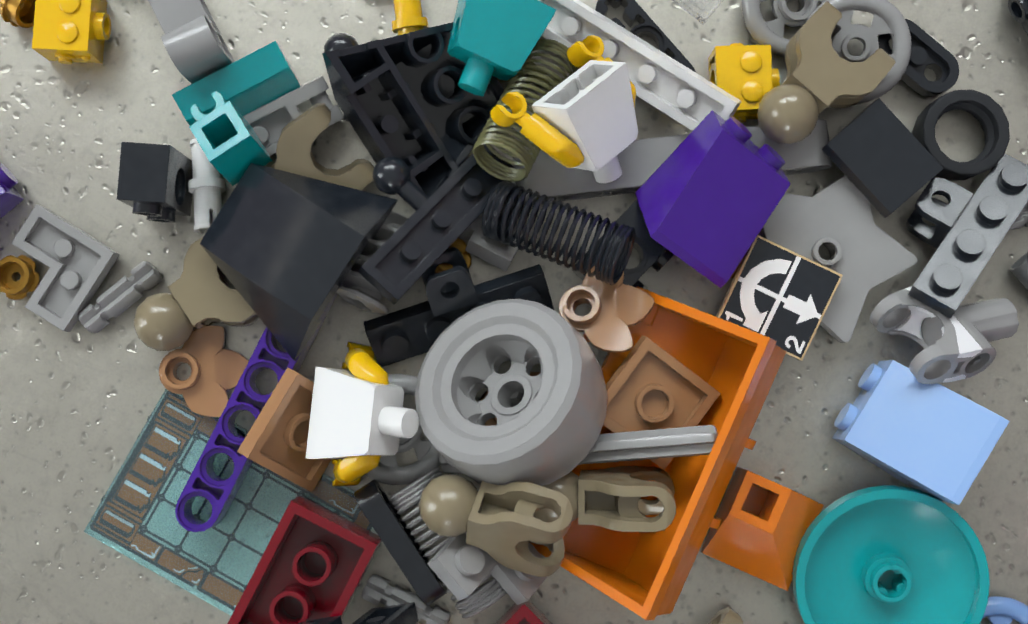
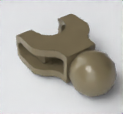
[758,1,896,144]
[270,103,374,190]
[134,237,260,351]
[533,466,676,532]
[419,474,573,577]

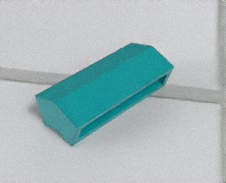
[172,41,300,126]

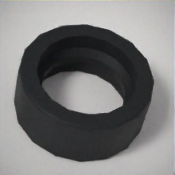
[912,89,1010,181]

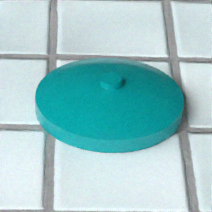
[792,485,990,624]

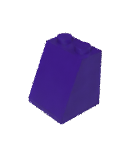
[635,110,791,288]

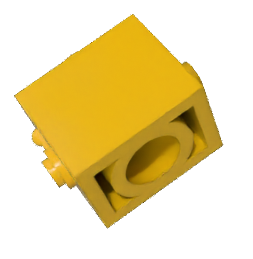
[32,0,111,65]
[708,43,780,123]

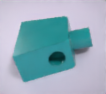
[447,0,556,96]

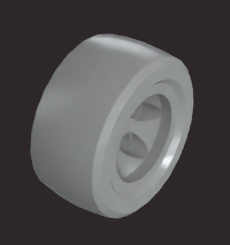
[415,299,608,486]

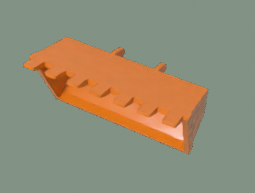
[530,286,786,620]

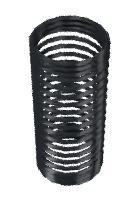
[481,180,636,285]

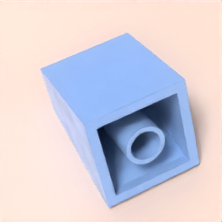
[832,360,1010,505]

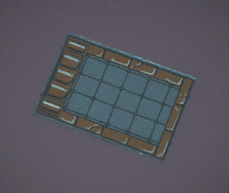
[84,389,373,616]

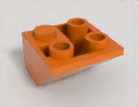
[701,467,824,591]

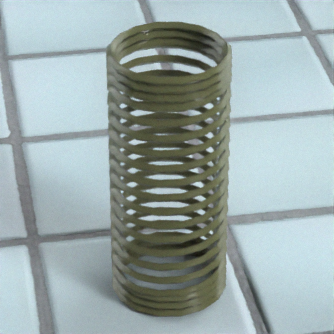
[472,38,579,182]

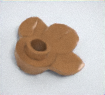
[559,266,655,353]
[159,326,249,417]

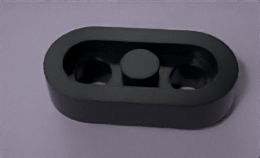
[877,19,959,97]

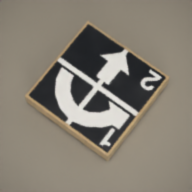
[716,235,843,361]

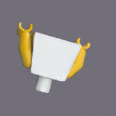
[490,35,638,183]
[306,342,419,486]

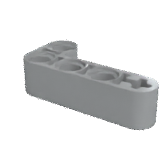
[148,0,234,84]

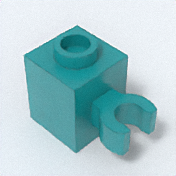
[189,91,272,186]

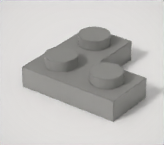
[12,204,120,332]
[427,532,548,605]

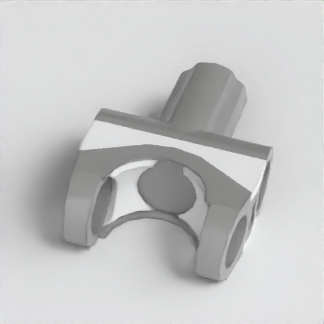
[870,286,1019,384]

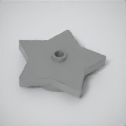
[760,175,918,343]

